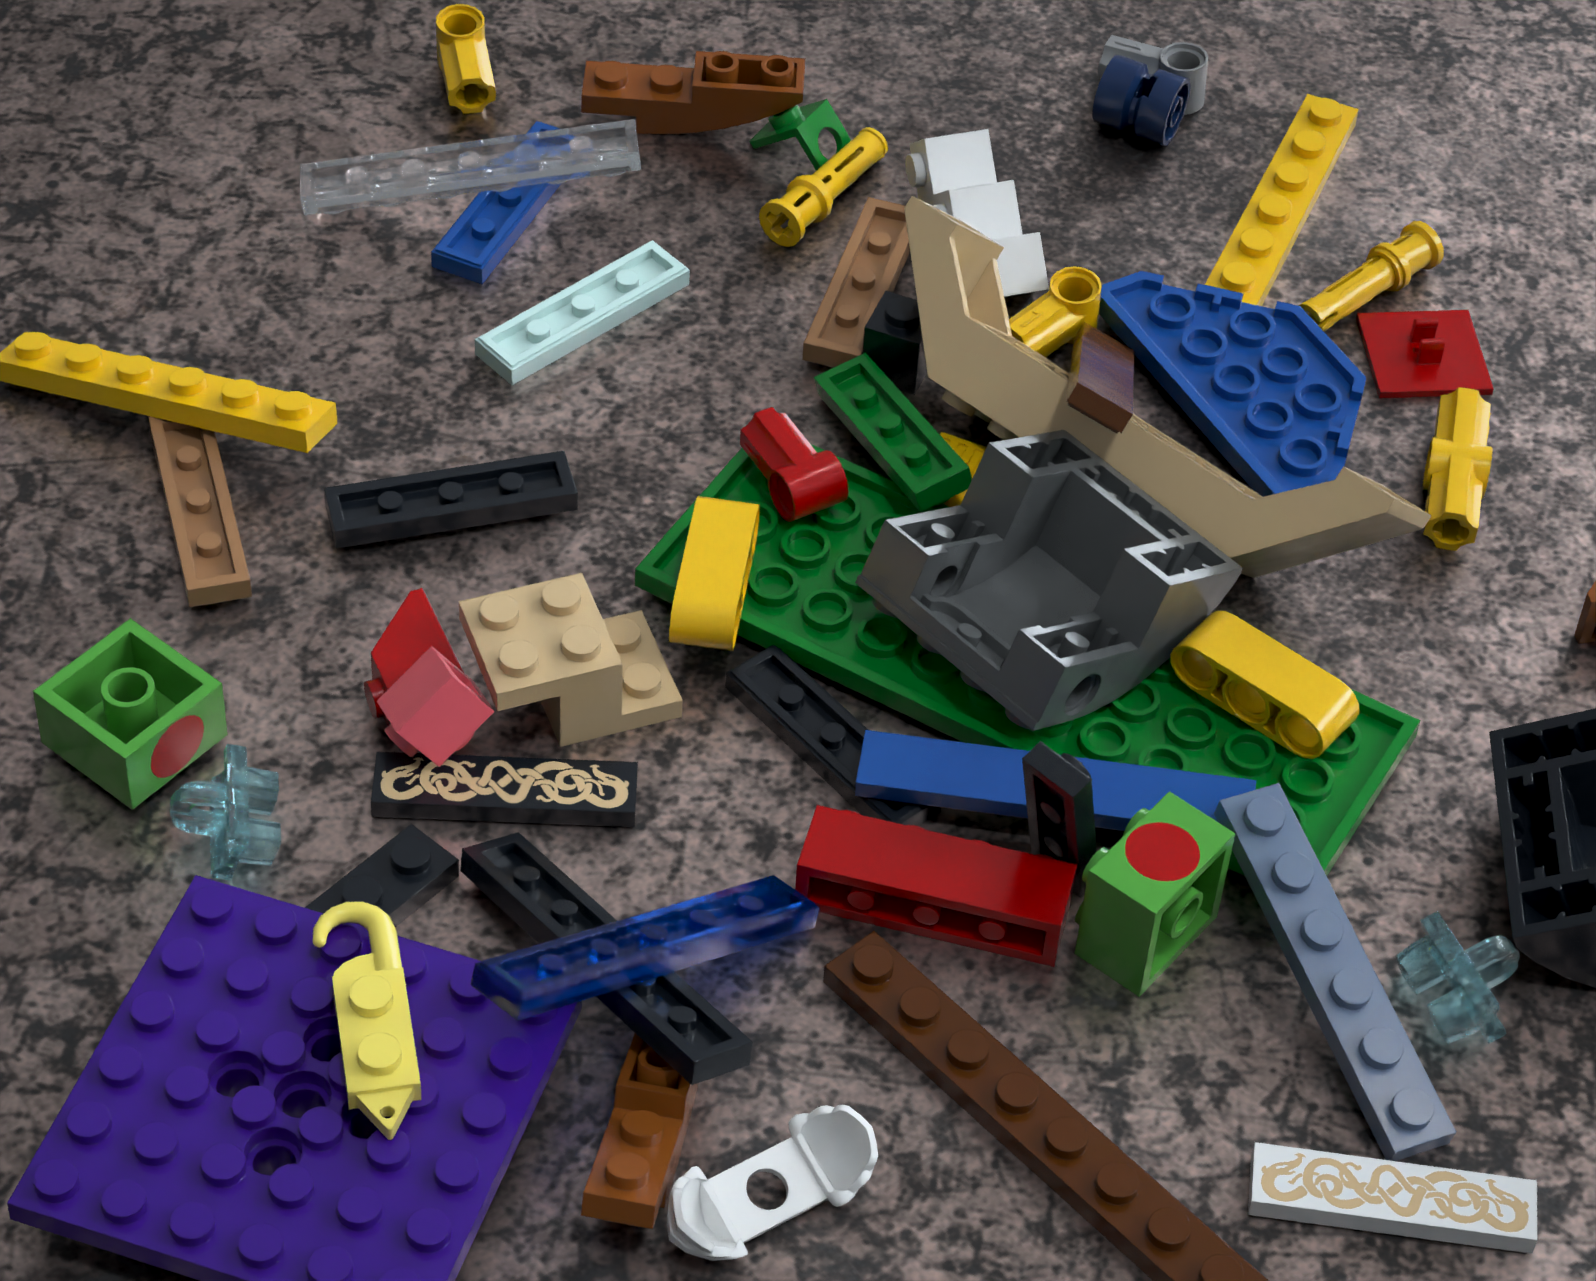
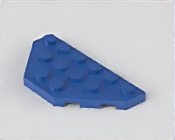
[1099,271,1366,497]

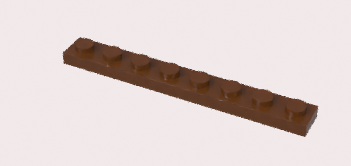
[823,931,1269,1281]

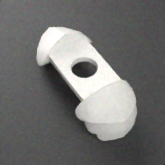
[667,1104,878,1261]

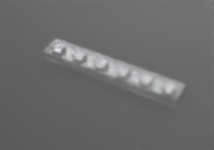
[300,119,642,216]

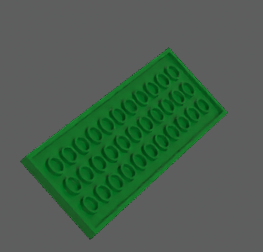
[635,444,1421,876]

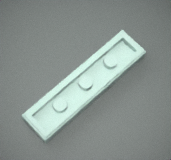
[475,240,690,385]

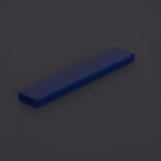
[470,875,820,1021]

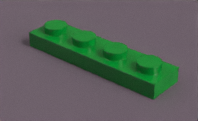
[814,352,972,512]

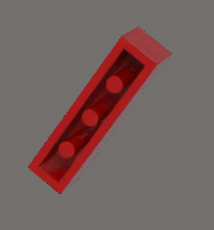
[794,805,1077,967]

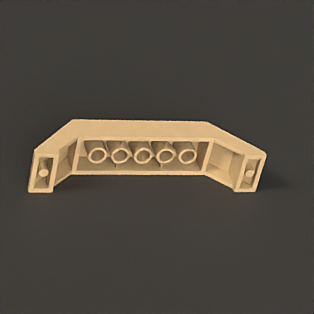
[904,196,1431,578]

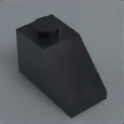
[862,291,927,395]

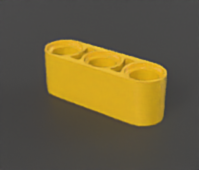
[669,496,760,651]
[1170,611,1359,759]

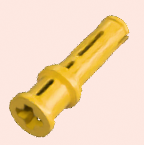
[759,127,888,247]
[1298,221,1444,332]

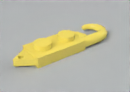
[312,902,422,1140]

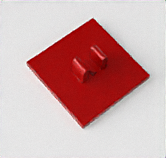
[1356,310,1494,399]

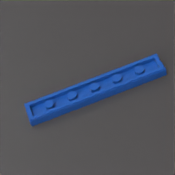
[855,730,1256,831]

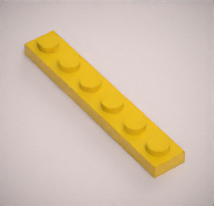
[1205,93,1359,307]
[0,332,338,453]

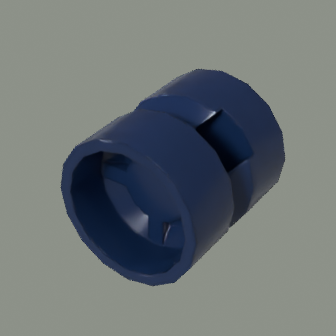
[1092,55,1191,146]

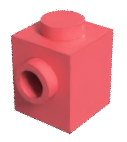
[377,646,495,767]

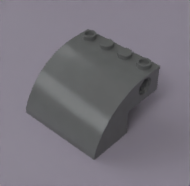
[855,430,1243,731]

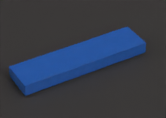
[431,121,586,284]

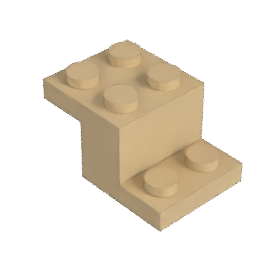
[459,573,683,747]

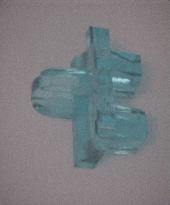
[170,744,281,881]
[1396,911,1520,1044]

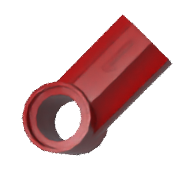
[740,407,849,522]

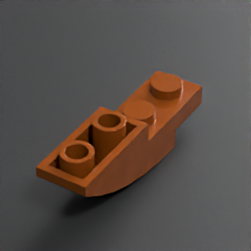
[581,51,806,134]
[581,1033,699,1229]

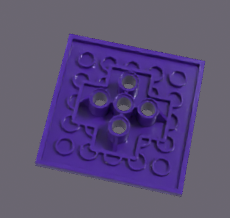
[7,875,582,1281]

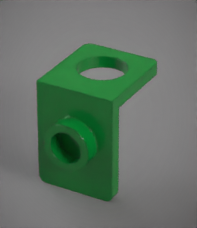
[749,99,851,171]

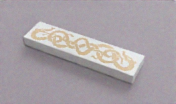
[1248,1142,1537,1254]

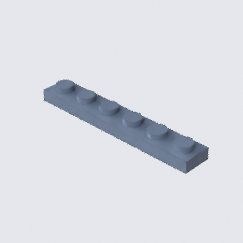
[1214,783,1456,1161]

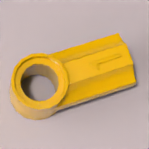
[436,4,496,114]
[1009,266,1102,358]

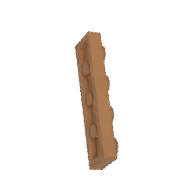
[802,197,910,368]
[148,417,252,607]

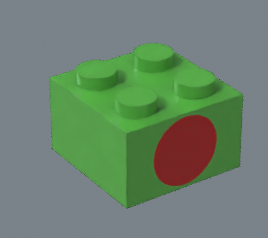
[33,618,228,810]
[1074,791,1235,997]

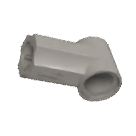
[1098,35,1209,115]

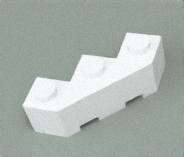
[905,129,1049,297]

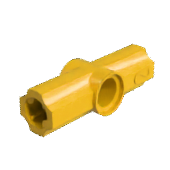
[1423,387,1493,551]

